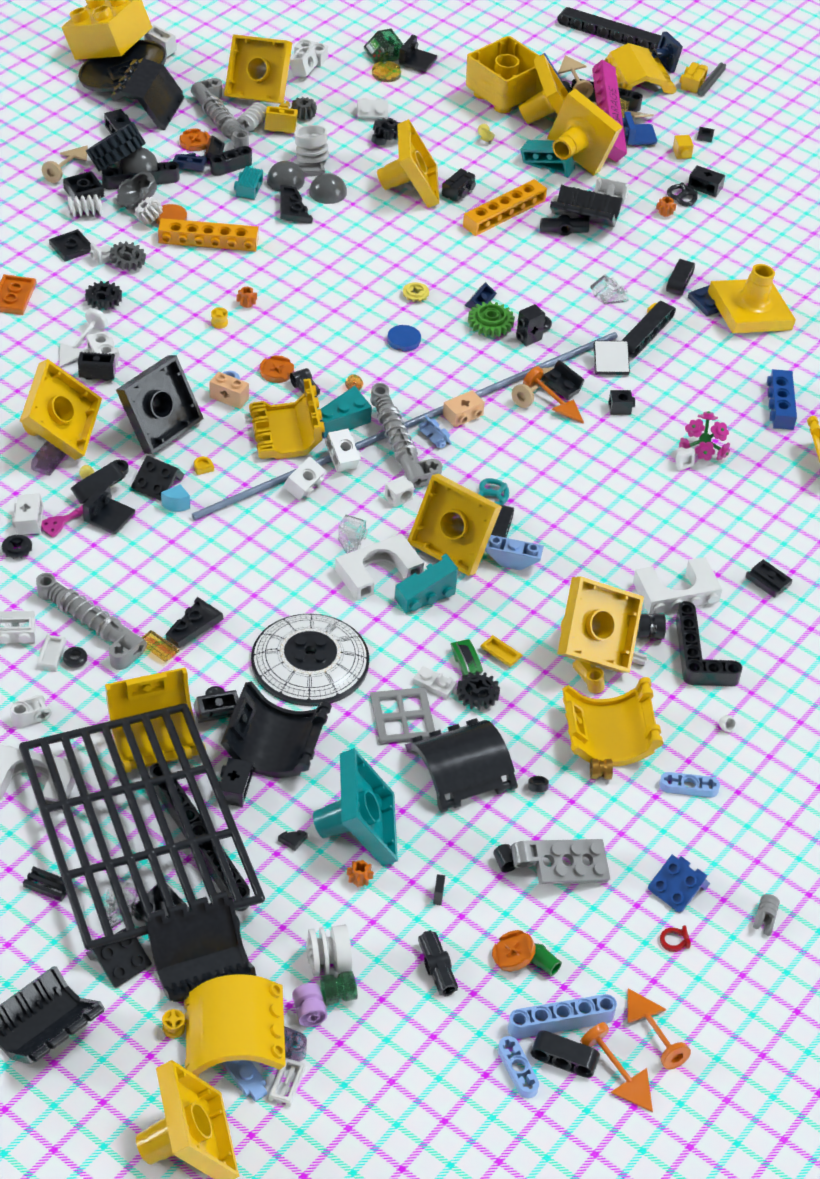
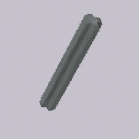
[697,62,726,96]

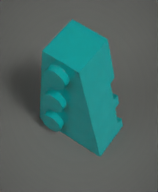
[520,140,575,178]
[320,386,372,438]
[394,554,458,613]

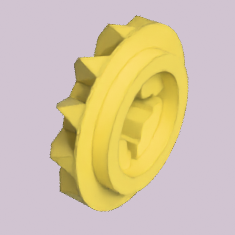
[403,282,429,302]

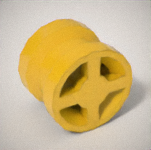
[211,307,228,329]
[162,1009,185,1039]

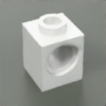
[384,475,414,507]

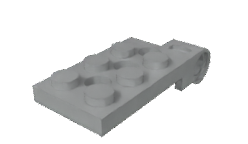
[511,839,610,884]

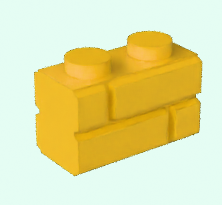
[679,62,708,93]

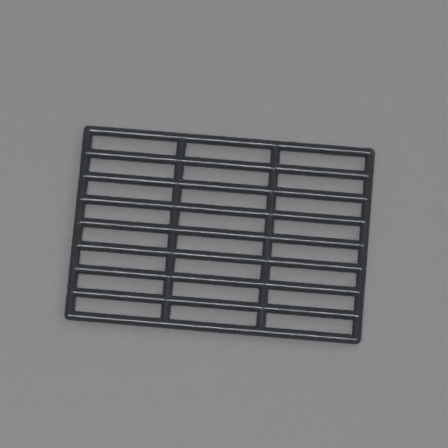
[19,703,265,950]

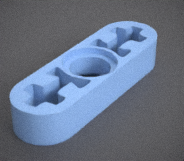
[659,772,720,798]
[498,1036,539,1098]

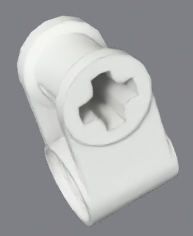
[10,695,52,728]

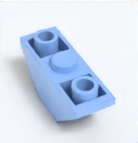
[485,535,544,570]

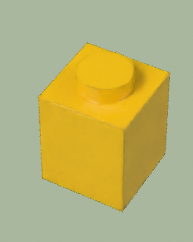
[673,135,694,159]

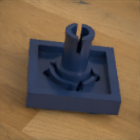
[652,31,683,73]

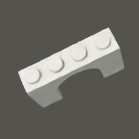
[335,533,424,601]
[633,557,722,615]
[0,744,75,813]

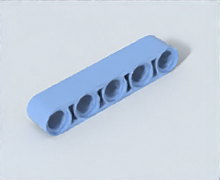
[508,994,617,1039]

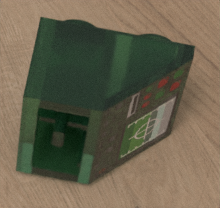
[364,28,403,64]

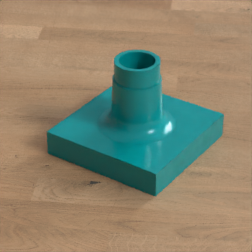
[313,748,398,866]

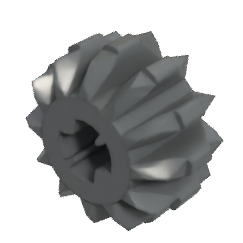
[291,97,317,121]

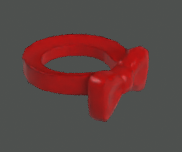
[660,925,691,952]

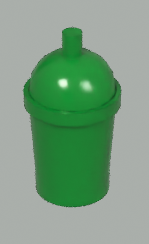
[530,943,562,976]

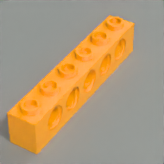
[463,179,547,236]
[158,218,259,252]

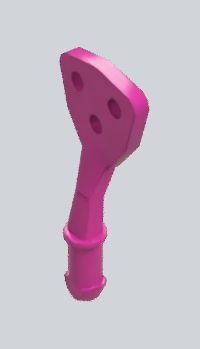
[41,505,83,537]

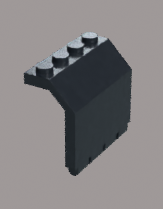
[110,58,184,130]
[550,184,623,227]
[145,891,256,1002]
[0,966,105,1064]

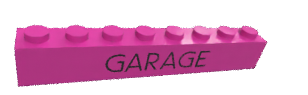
[592,59,627,162]

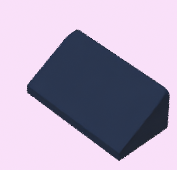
[465,282,497,309]

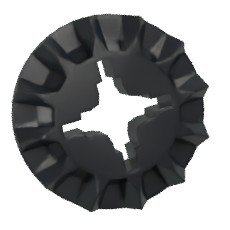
[1,535,32,560]

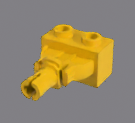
[264,100,298,134]

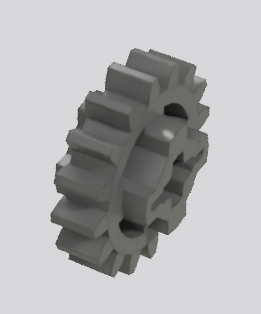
[109,241,146,271]

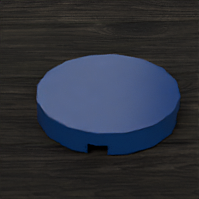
[387,325,421,351]

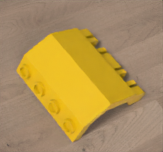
[604,43,677,94]
[249,379,325,460]

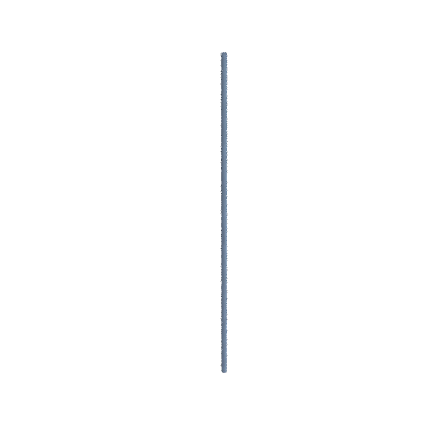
[191,332,618,520]

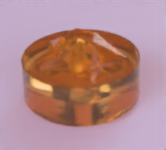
[345,374,363,391]

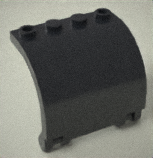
[220,681,332,778]
[405,718,518,813]

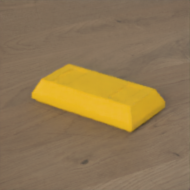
[480,635,523,668]

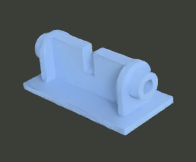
[418,415,452,448]

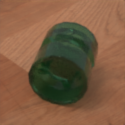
[320,970,358,1006]

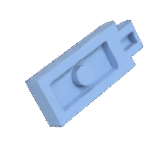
[222,1060,267,1101]

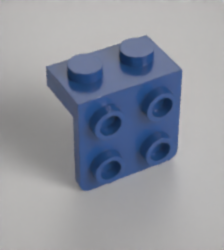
[622,112,657,145]
[648,854,710,912]

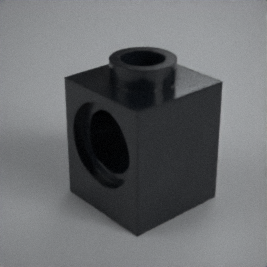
[608,390,635,415]

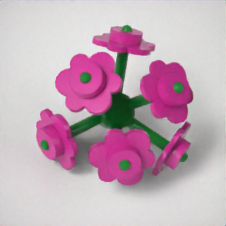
[679,411,730,461]

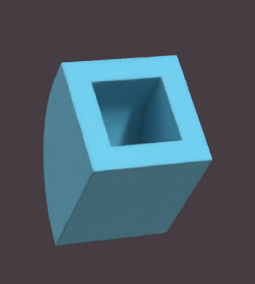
[161,484,190,512]

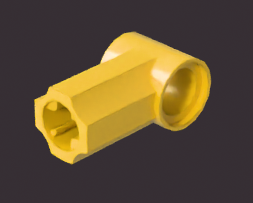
[572,660,605,694]

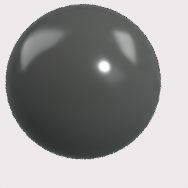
[120,147,158,174]
[267,161,305,191]
[309,173,347,204]

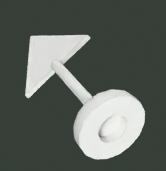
[59,308,108,368]

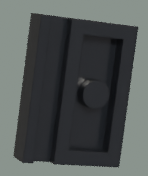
[745,559,793,598]

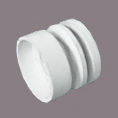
[294,125,329,163]
[306,924,352,976]

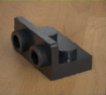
[541,360,585,400]

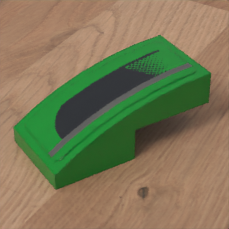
[450,639,483,677]

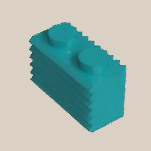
[234,166,263,200]

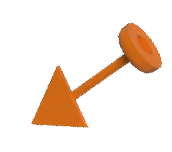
[523,366,584,424]
[627,988,691,1070]
[580,1022,653,1112]

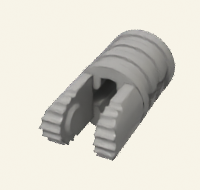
[753,894,780,936]

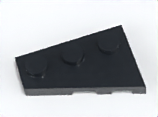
[279,185,313,224]
[166,597,224,648]

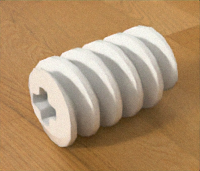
[237,102,267,132]
[68,194,102,217]

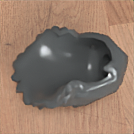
[117,172,157,210]

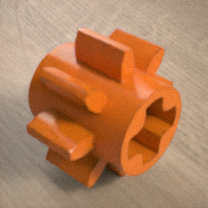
[656,197,677,217]
[236,286,257,308]
[347,860,374,887]

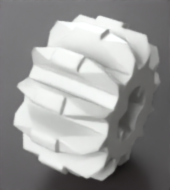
[135,196,163,225]

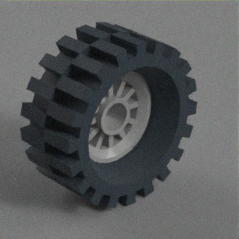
[86,122,146,172]

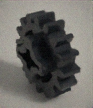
[373,118,401,140]
[85,281,122,310]
[456,671,500,710]

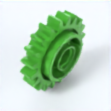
[468,301,515,338]

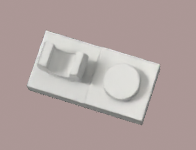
[413,666,457,699]

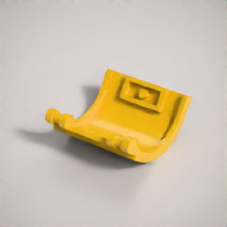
[105,667,206,773]
[562,677,663,767]
[184,974,286,1077]

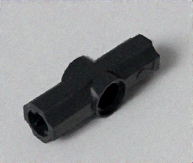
[540,215,590,236]
[418,930,458,997]

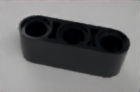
[210,146,252,176]
[666,259,696,296]
[70,460,126,504]
[491,504,514,538]
[530,1031,600,1078]

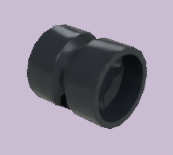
[636,614,666,639]

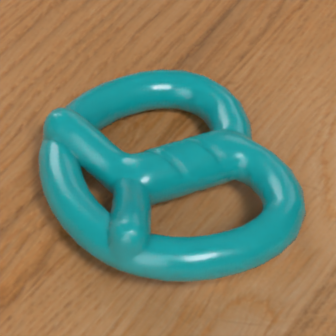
[478,478,510,505]

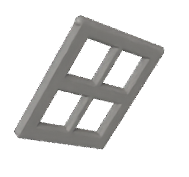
[370,687,435,744]

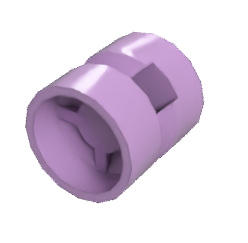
[292,983,327,1027]

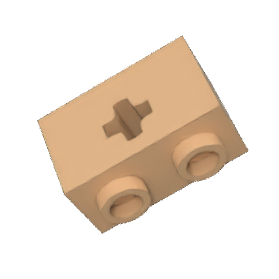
[209,372,249,409]
[443,390,485,427]

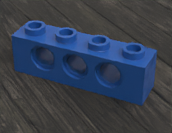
[766,369,797,430]

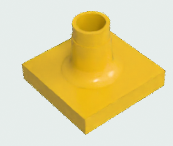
[224,34,292,104]
[518,54,568,125]
[547,89,623,176]
[377,119,439,208]
[708,264,796,333]
[20,359,102,460]
[407,474,502,576]
[557,576,644,673]
[136,1060,240,1179]

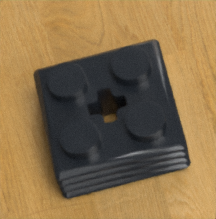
[63,171,105,201]

